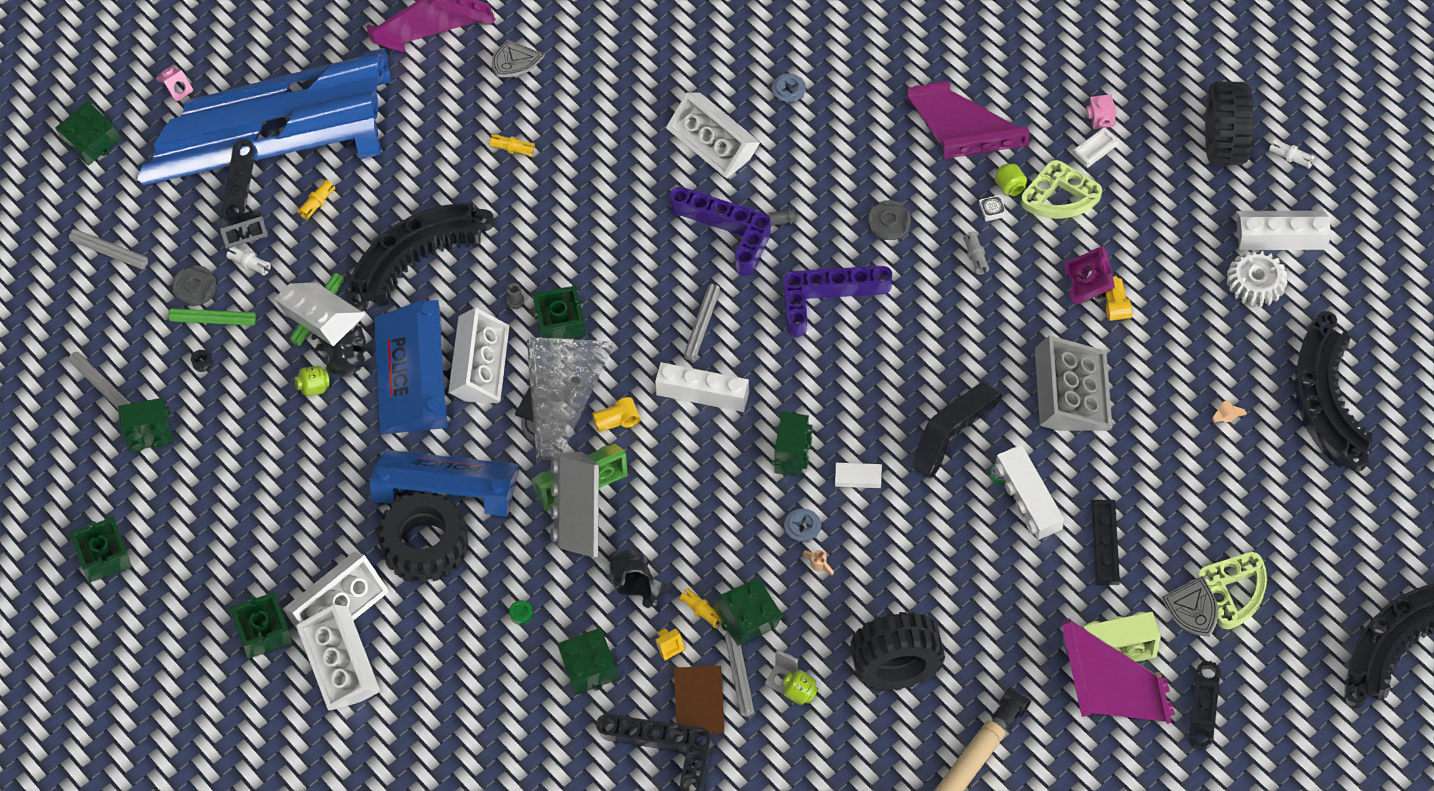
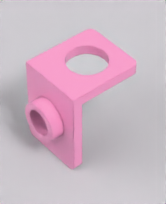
[156,67,193,101]

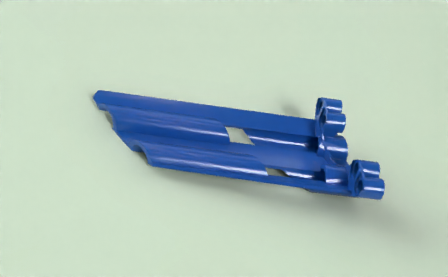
[137,48,391,185]

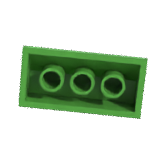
[532,444,628,511]

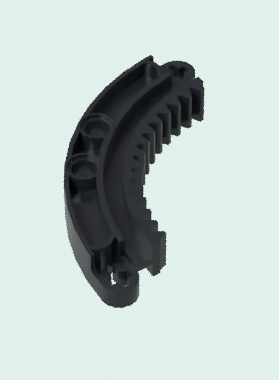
[347,203,494,312]
[1295,311,1373,471]
[1344,583,1434,708]

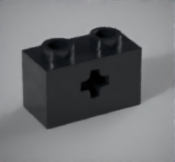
[217,209,268,249]

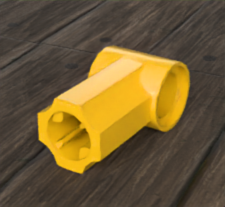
[1104,276,1132,321]
[592,397,641,432]

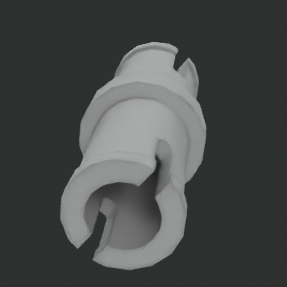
[963,232,990,275]

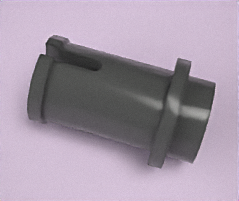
[769,208,796,226]
[507,283,524,309]

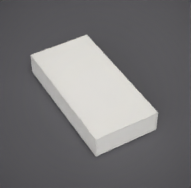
[1073,127,1119,168]
[835,463,882,488]

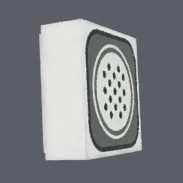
[979,195,1007,222]

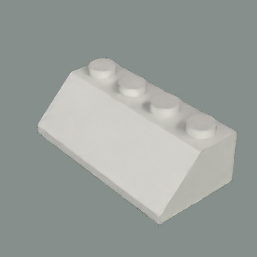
[666,93,760,178]
[1236,211,1331,250]
[274,283,365,346]
[448,307,509,403]
[283,552,389,630]
[296,604,380,710]

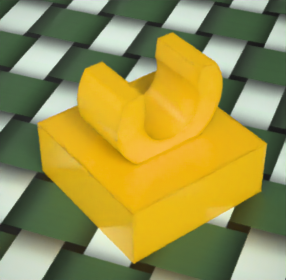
[656,628,685,661]

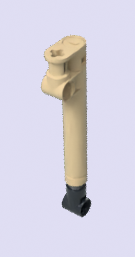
[934,687,1031,791]

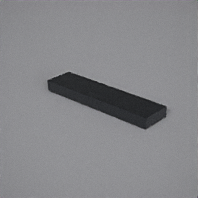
[1092,500,1120,585]

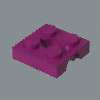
[1064,246,1115,305]

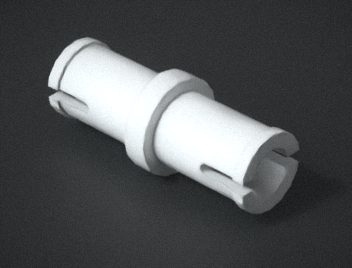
[1269,139,1315,169]
[227,246,271,275]

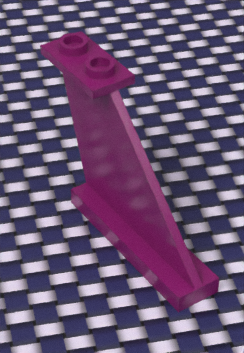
[366,0,496,52]
[907,81,1029,159]
[1061,618,1175,724]

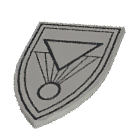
[492,40,545,78]
[1161,576,1218,637]

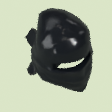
[311,325,366,375]
[609,550,670,608]

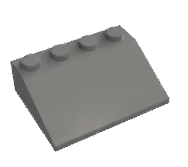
[1035,335,1112,431]
[550,452,599,557]

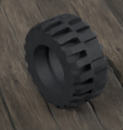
[1205,81,1253,165]
[378,491,468,583]
[850,612,945,691]

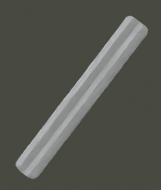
[69,229,148,269]
[684,284,720,361]
[69,352,131,409]
[724,632,754,717]

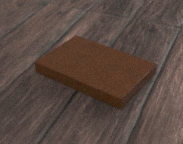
[674,666,724,736]

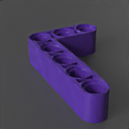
[670,187,771,276]
[784,266,893,337]

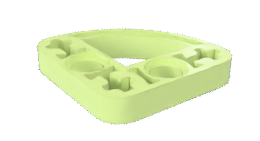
[1021,160,1102,219]
[1198,552,1267,629]

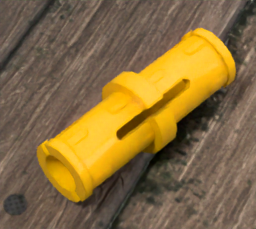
[489,133,535,157]
[297,180,335,220]
[679,588,722,628]

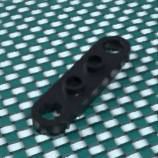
[222,139,256,219]
[1189,661,1220,750]

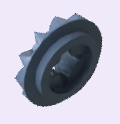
[772,74,806,104]
[784,509,821,543]

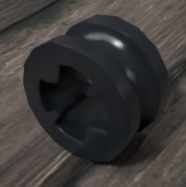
[191,350,212,372]

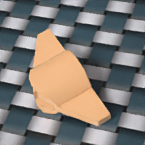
[1212,401,1246,423]
[803,550,834,576]

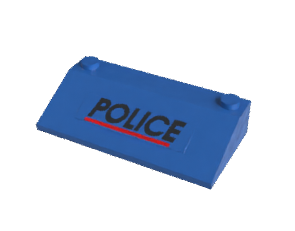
[374,300,448,434]
[370,450,520,516]

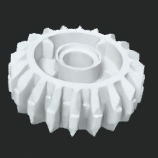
[1227,250,1287,308]

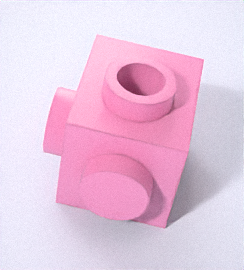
[1086,94,1116,129]

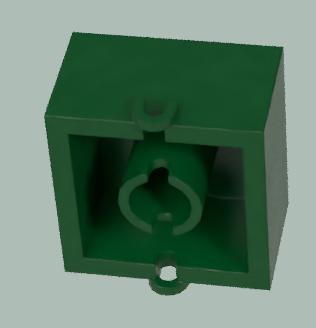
[55,101,121,166]
[532,285,586,345]
[118,398,174,452]
[772,412,813,477]
[70,516,132,583]
[713,578,783,646]
[230,592,292,659]
[557,627,620,695]

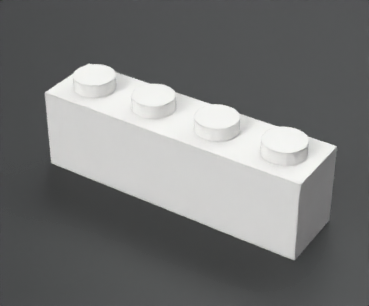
[655,362,749,412]
[994,445,1065,540]

